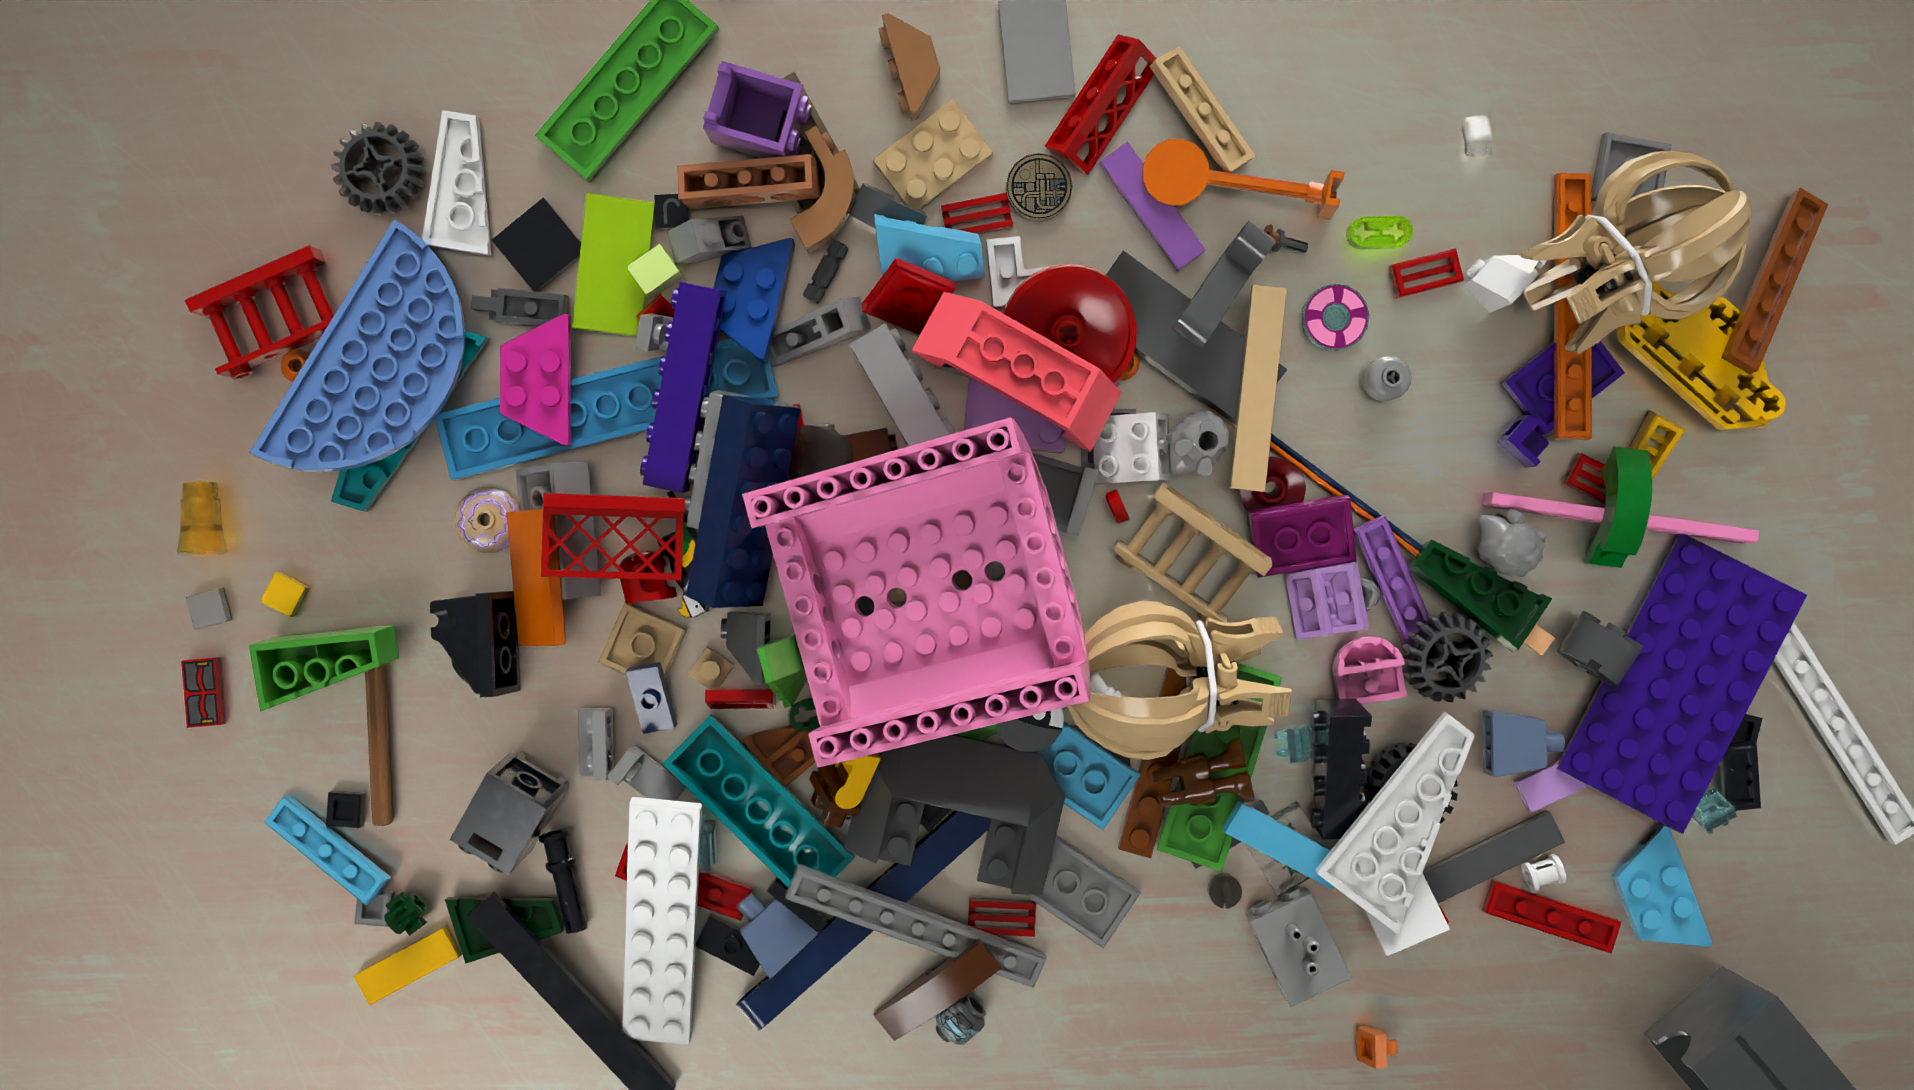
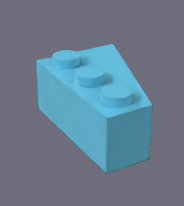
[874,214,985,281]

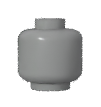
[1363,356,1411,401]

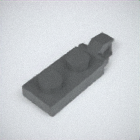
[471,288,569,327]

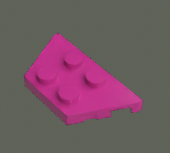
[500,314,571,446]

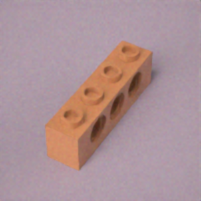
[677,154,821,209]

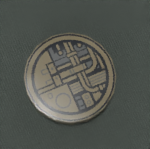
[1005,153,1073,222]

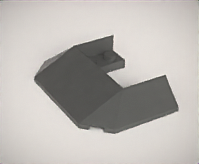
[844,735,1066,895]

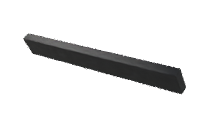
[466,891,676,1090]

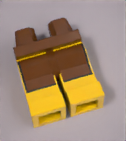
[809,753,881,828]

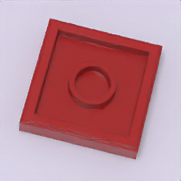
[861,257,956,335]

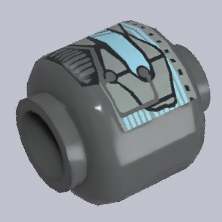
[936,994,986,1045]

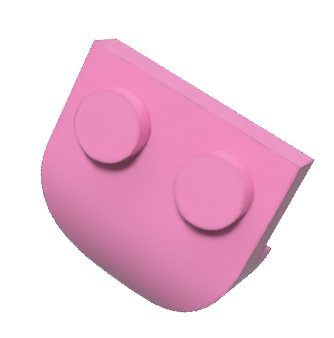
[1332,636,1407,705]

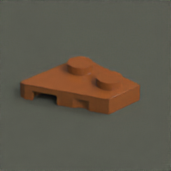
[742,721,816,787]

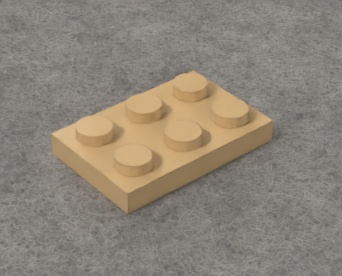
[873,99,993,210]

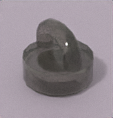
[1207,873,1242,909]

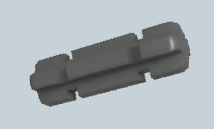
[803,240,848,304]

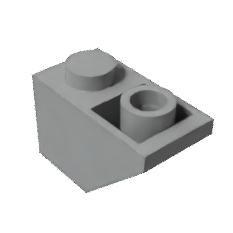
[667,216,752,264]

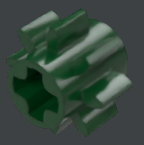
[384,892,428,936]

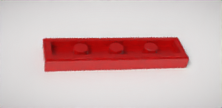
[615,843,753,921]
[1482,879,1622,954]

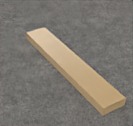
[1229,284,1287,492]

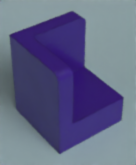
[1497,414,1549,468]

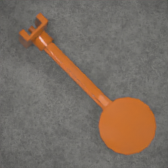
[1142,139,1345,219]

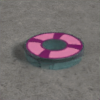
[1301,284,1370,351]

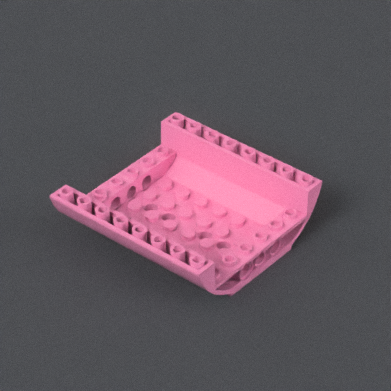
[742,417,1090,768]

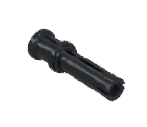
[538,828,588,934]

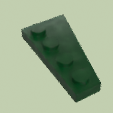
[1408,539,1552,652]

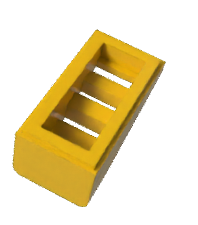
[1629,410,1686,480]

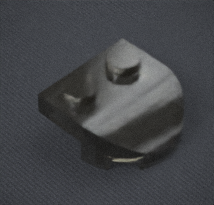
[789,423,853,480]

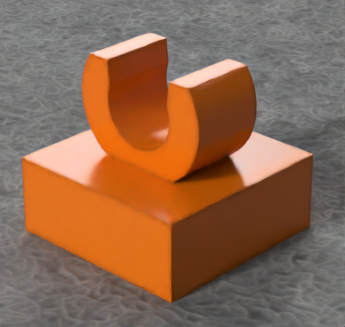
[1356,1025,1398,1069]

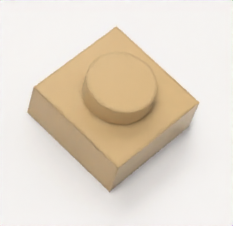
[687,646,735,690]

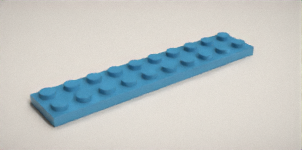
[435,339,779,480]

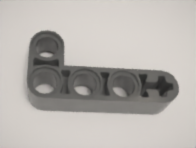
[1172,221,1276,349]

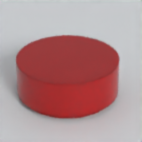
[1105,489,1130,524]

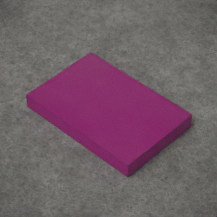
[1248,495,1357,578]

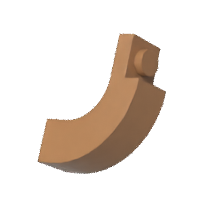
[790,126,855,254]

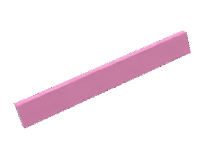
[1481,492,1760,544]

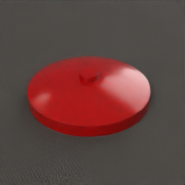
[1003,264,1137,384]

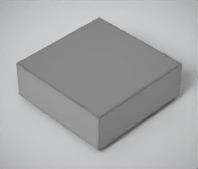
[186,588,232,630]
[355,890,395,927]

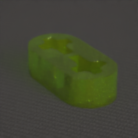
[1346,216,1413,250]

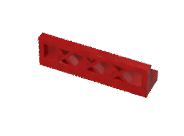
[1045,34,1157,175]

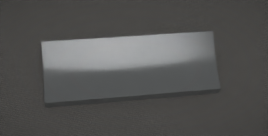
[1106,250,1288,426]

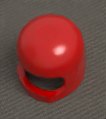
[619,551,677,605]

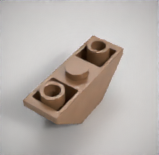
[878,13,940,121]

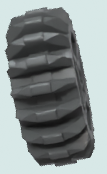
[331,122,427,215]
[1402,612,1493,703]

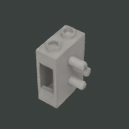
[1245,886,1352,1007]

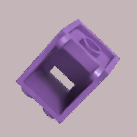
[703,61,812,158]

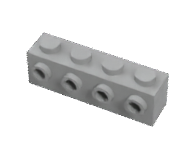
[684,389,749,529]

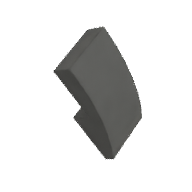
[850,183,927,229]

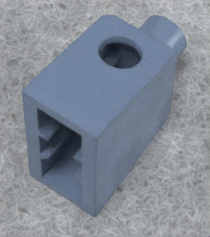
[1482,709,1565,777]
[736,893,819,979]

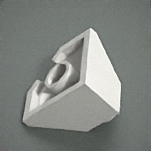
[1462,255,1547,312]

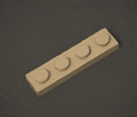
[1149,46,1255,173]

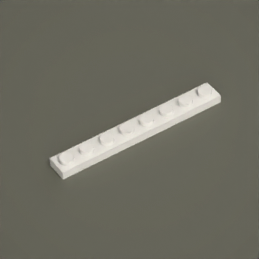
[1773,622,1914,845]

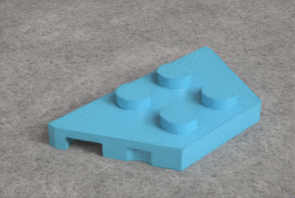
[1612,824,1713,947]

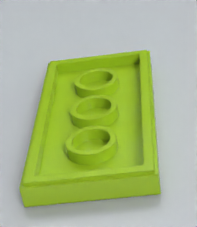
[572,193,655,337]

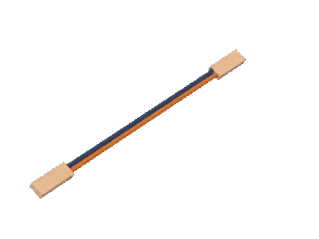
[1207,406,1555,655]

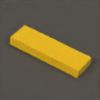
[354,926,461,1005]

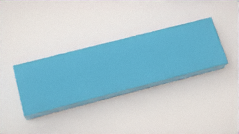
[264,794,391,906]
[1221,800,1335,890]

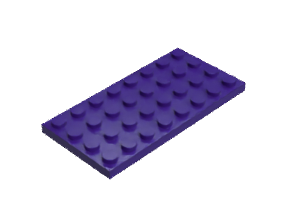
[1556,534,1807,834]

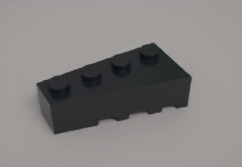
[1310,699,1372,840]

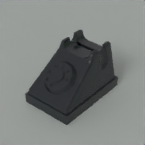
[430,591,520,697]

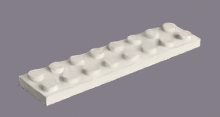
[622,797,702,1045]

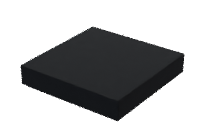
[492,198,581,292]

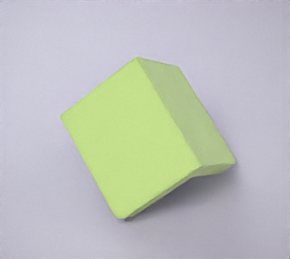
[628,243,684,299]

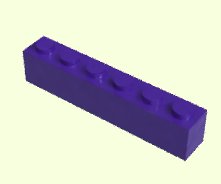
[640,282,727,493]

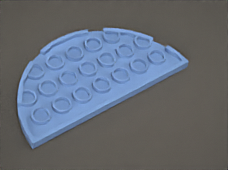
[249,219,466,472]

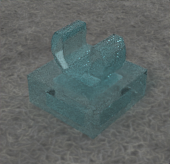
[1275,724,1312,763]
[1692,788,1737,835]

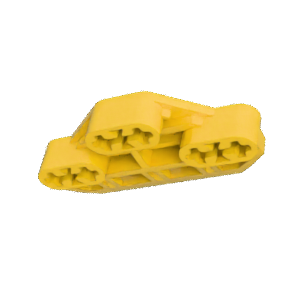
[1617,281,1786,430]

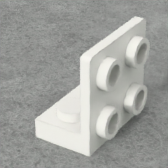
[1093,412,1172,484]

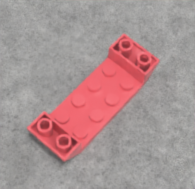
[911,292,1121,452]

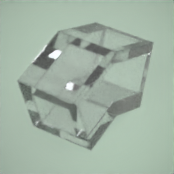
[1461,115,1492,157]

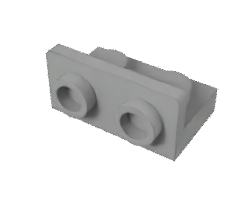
[578,708,614,780]

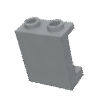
[1032,453,1098,536]

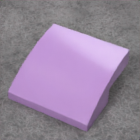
[1285,562,1369,640]

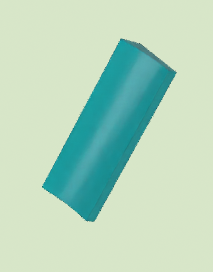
[662,714,855,887]

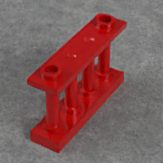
[185,245,334,380]

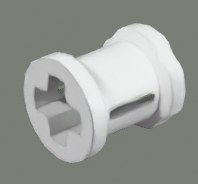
[1521,854,1566,892]

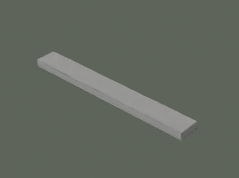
[785,864,1047,988]

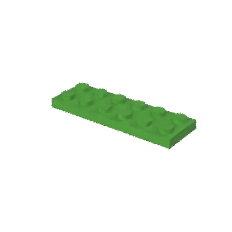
[535,0,719,182]
[1157,663,1282,872]

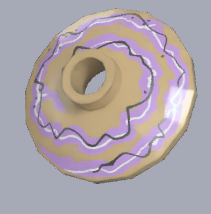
[455,487,520,553]

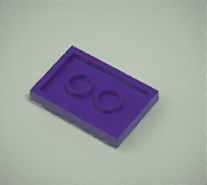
[1501,341,1625,435]

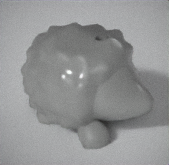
[1166,409,1230,476]
[1477,509,1547,577]

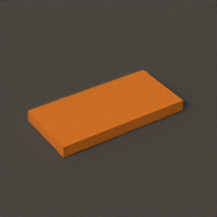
[506,509,566,646]

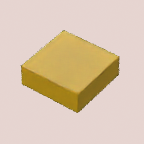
[260,572,309,617]

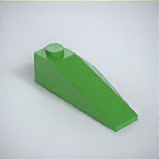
[757,634,807,708]

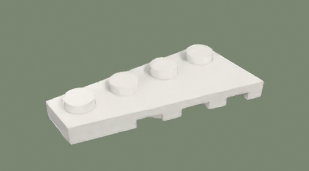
[422,110,491,256]

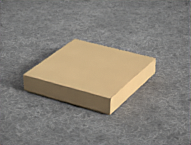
[598,602,688,678]

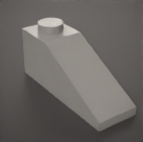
[768,297,871,367]

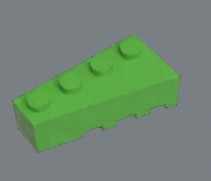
[249,625,399,712]

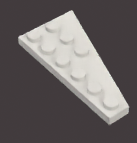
[1315,711,1475,935]

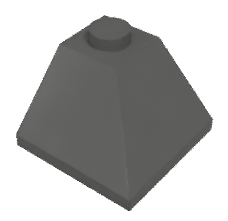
[721,611,771,685]

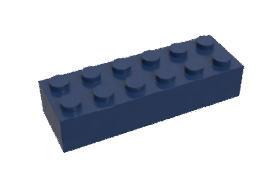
[686,395,801,608]

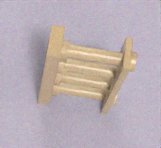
[1113,481,1272,623]

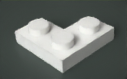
[986,236,1048,308]

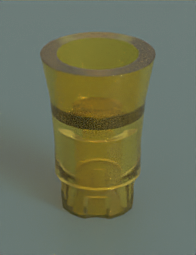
[177,481,228,556]

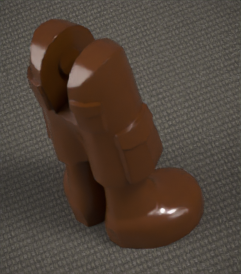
[1152,738,1255,806]

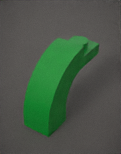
[1586,446,1652,568]

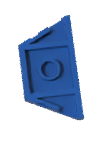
[713,238,795,364]

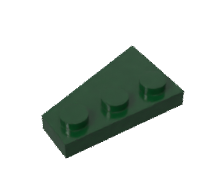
[445,897,565,964]

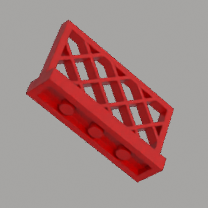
[541,493,685,580]

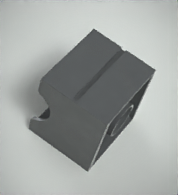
[1643,966,1856,1090]

